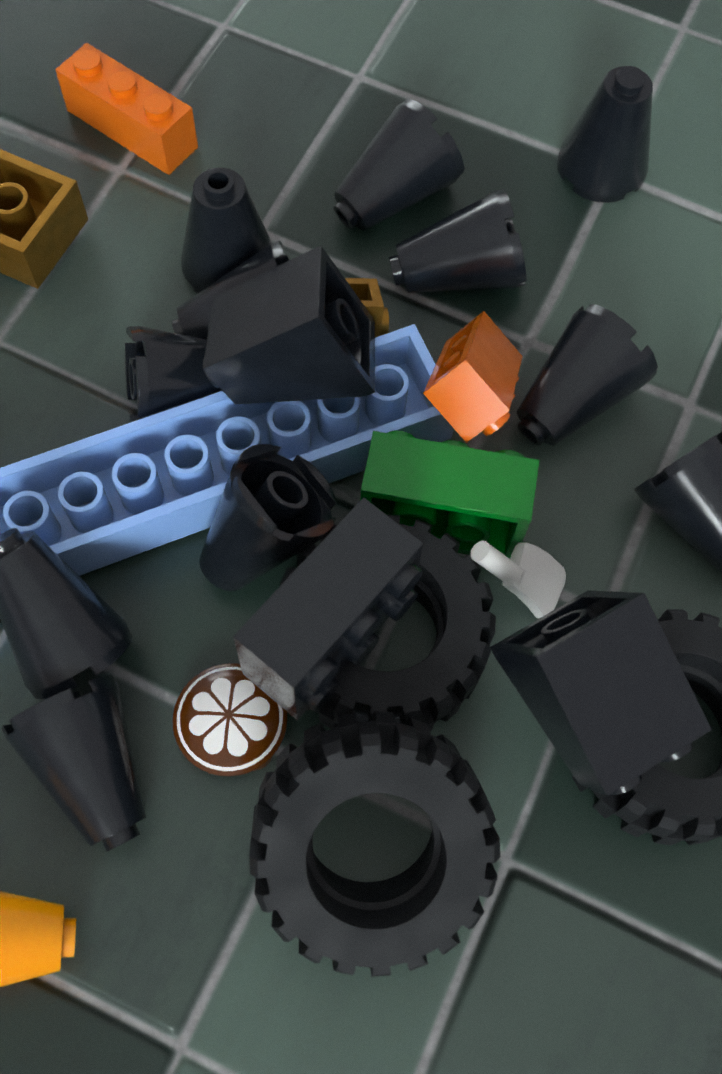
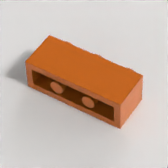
[55,42,198,175]
[423,311,523,443]

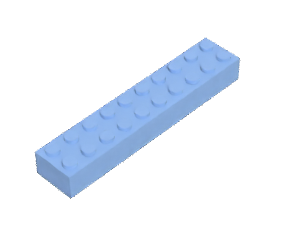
[0,324,454,576]

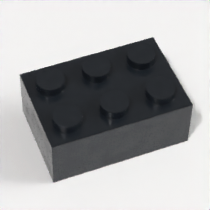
[233,497,423,721]

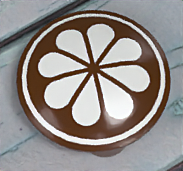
[173,663,287,776]

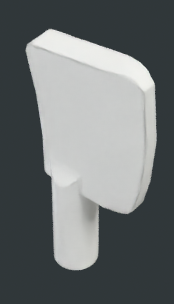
[470,541,566,618]

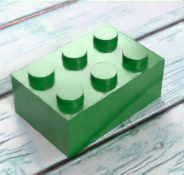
[360,431,540,558]

